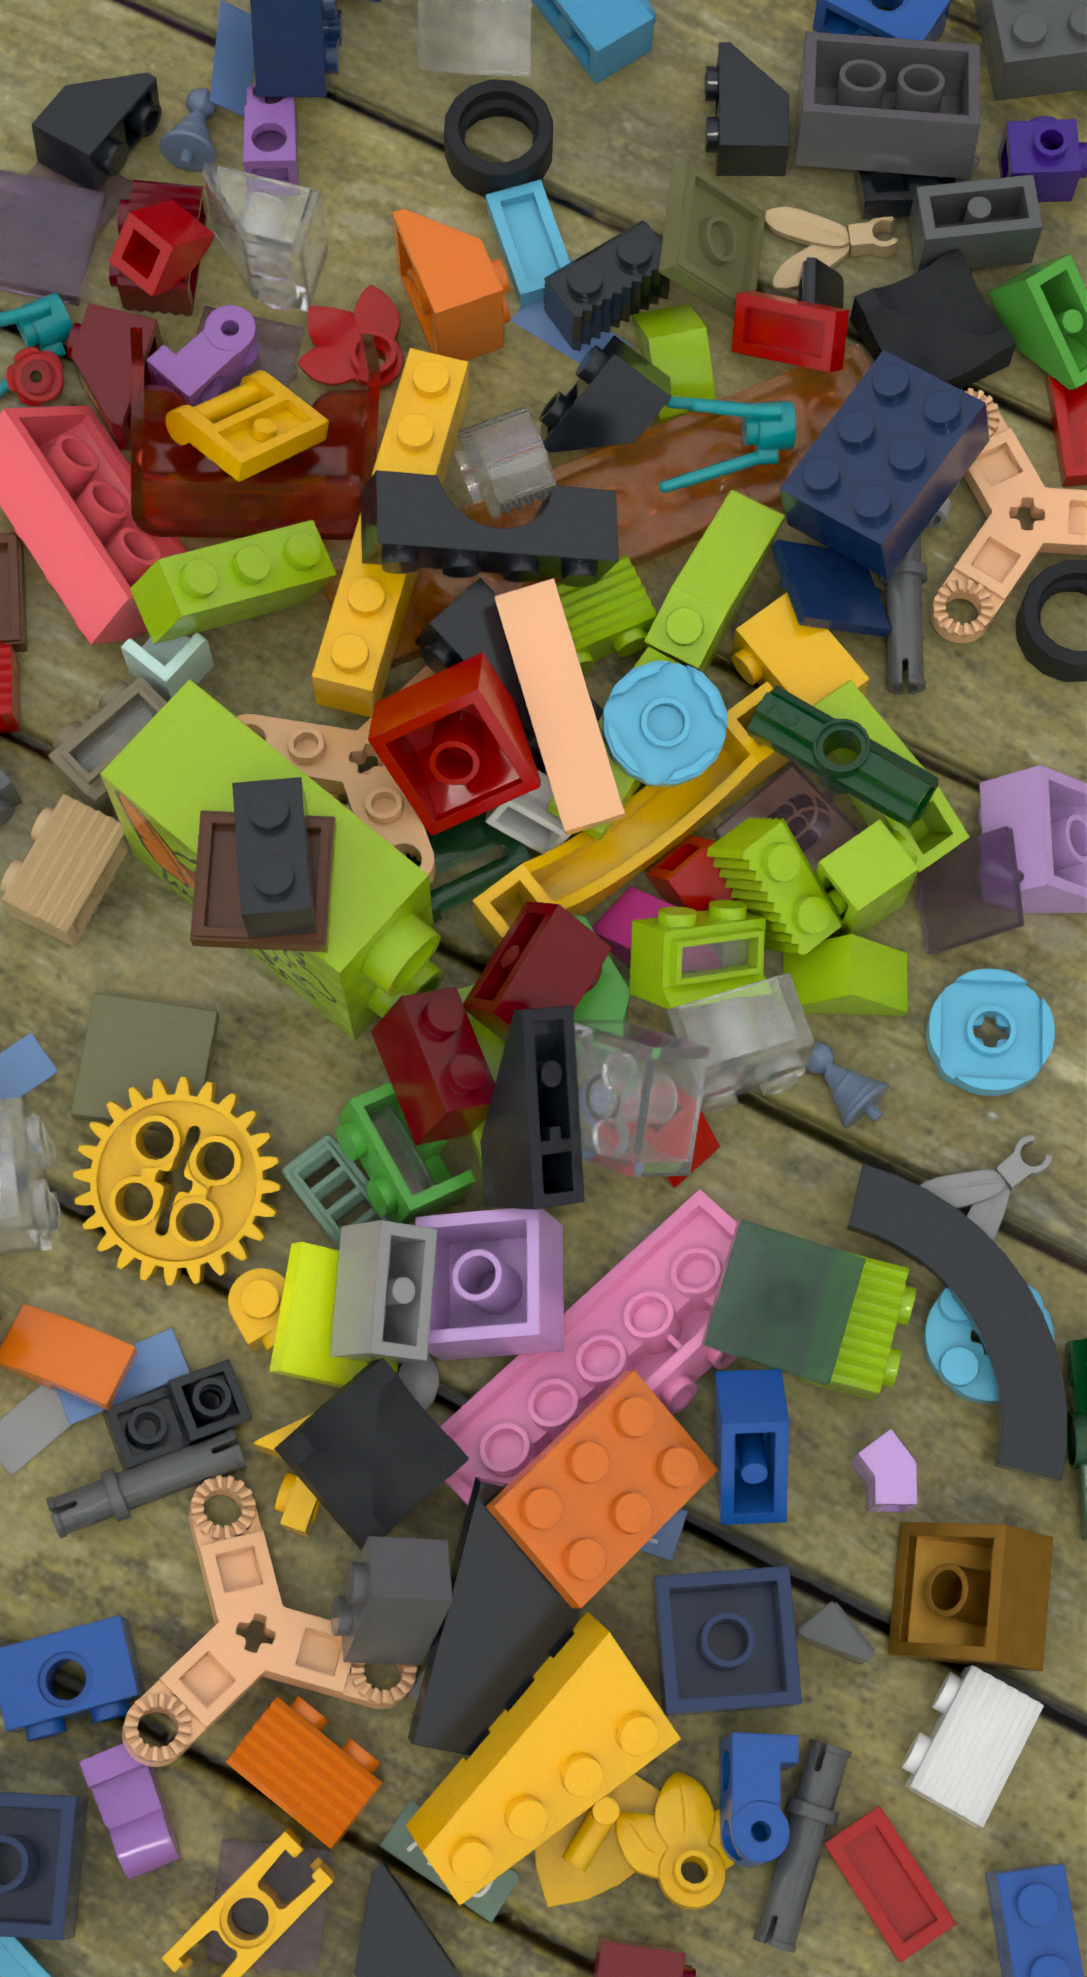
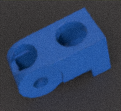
[719,1732,799,1868]

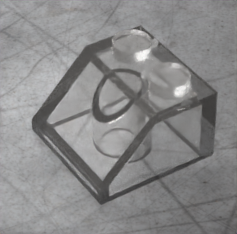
[417,0,533,76]
[202,162,328,312]

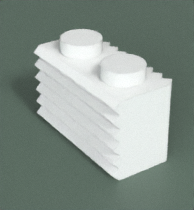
[901,1665,1044,1828]

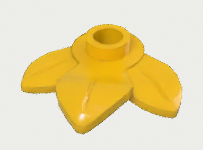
[615,1771,735,1910]

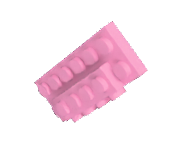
[440,1189,790,1507]

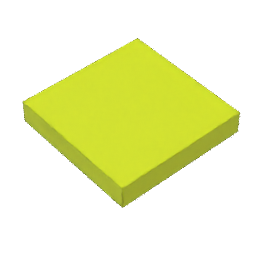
[269,1242,399,1388]

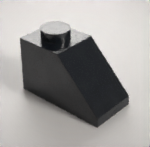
[354,1863,462,1977]

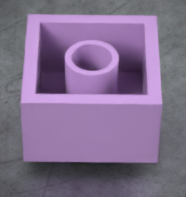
[415,1208,564,1361]

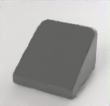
[795,1601,875,1664]

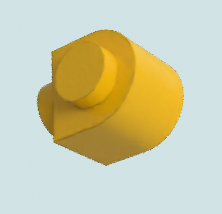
[228,1268,285,1353]

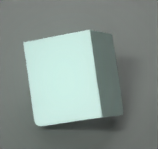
[121,632,214,702]

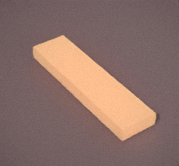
[494,578,626,836]

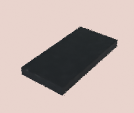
[408,1477,580,1756]

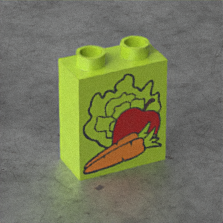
[100,679,444,1041]

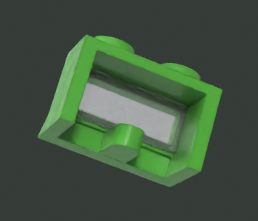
[336,1082,476,1224]

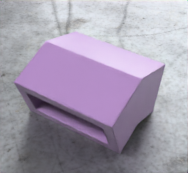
[850,1429,917,1513]

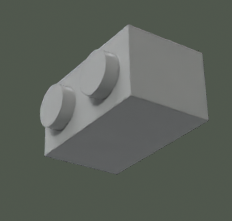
[330,1220,438,1364]

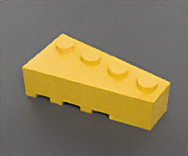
[405,1611,681,1906]

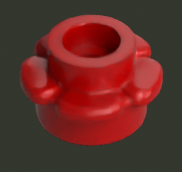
[6,347,64,406]

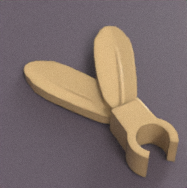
[765,206,898,292]

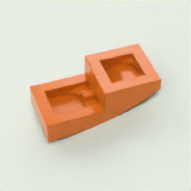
[0,1304,138,1411]

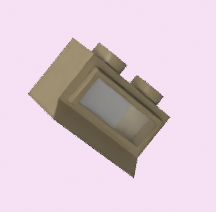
[48,676,167,817]

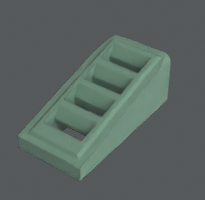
[280,1133,393,1250]

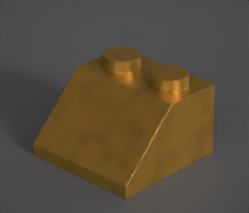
[888,1522,1053,1671]

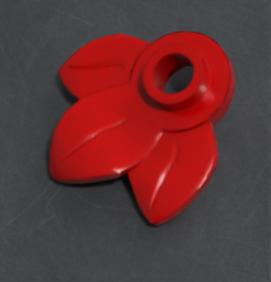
[298,285,404,389]

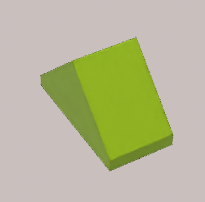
[632,303,716,424]
[782,934,908,1016]

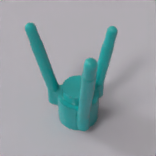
[0,292,72,398]
[659,396,796,493]

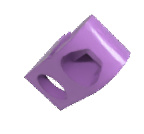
[243,85,300,198]
[147,305,259,408]
[79,1739,181,1880]

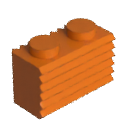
[226,1695,384,1849]

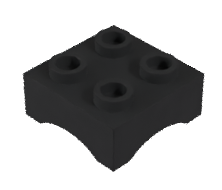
[850,249,1016,389]
[274,1358,469,1550]

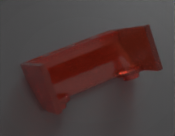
[129,327,381,540]

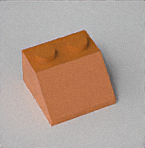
[392,209,511,361]

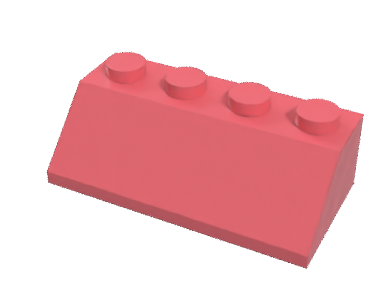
[0,405,188,645]

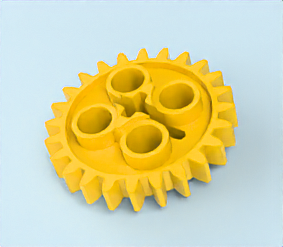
[73,1077,284,1285]

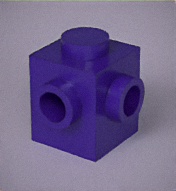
[998,116,1087,202]

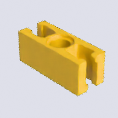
[161,1826,337,1977]

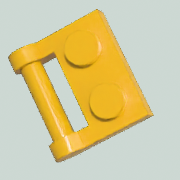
[166,370,329,482]

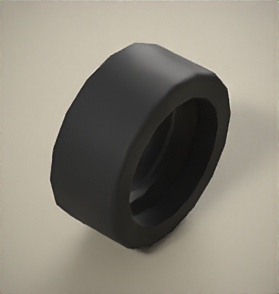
[444,79,553,197]
[1015,560,1087,682]

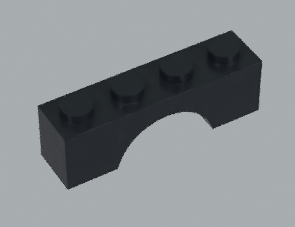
[360,470,619,587]

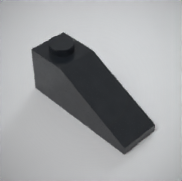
[480,1005,585,1210]

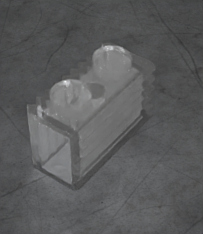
[453,406,557,519]

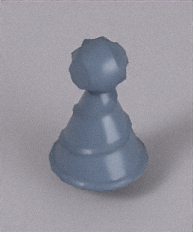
[160,88,217,171]
[802,1041,889,1128]

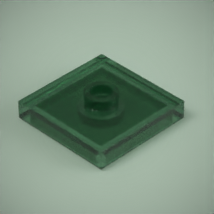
[701,1219,866,1385]

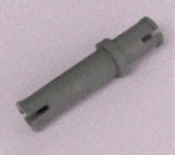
[880,535,927,695]
[46,1428,247,1538]
[753,1739,852,1953]

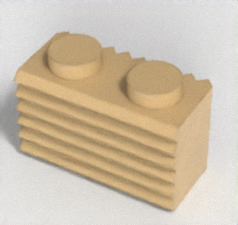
[0,794,131,947]

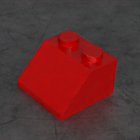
[368,652,541,836]

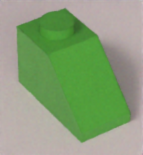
[988,254,1087,390]

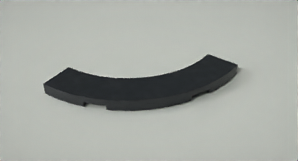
[847,1164,1067,1483]

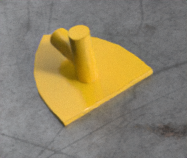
[535,1774,660,1907]

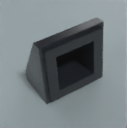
[798,257,844,309]

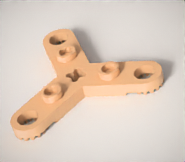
[930,388,1087,643]
[237,665,436,884]
[122,1475,417,1767]

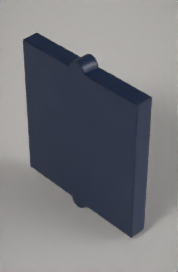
[771,540,892,637]

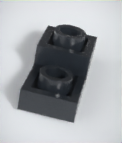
[102,1359,252,1471]

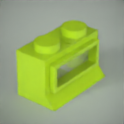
[629,900,773,1011]

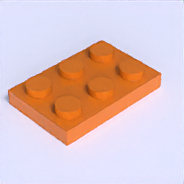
[486,1370,718,1609]

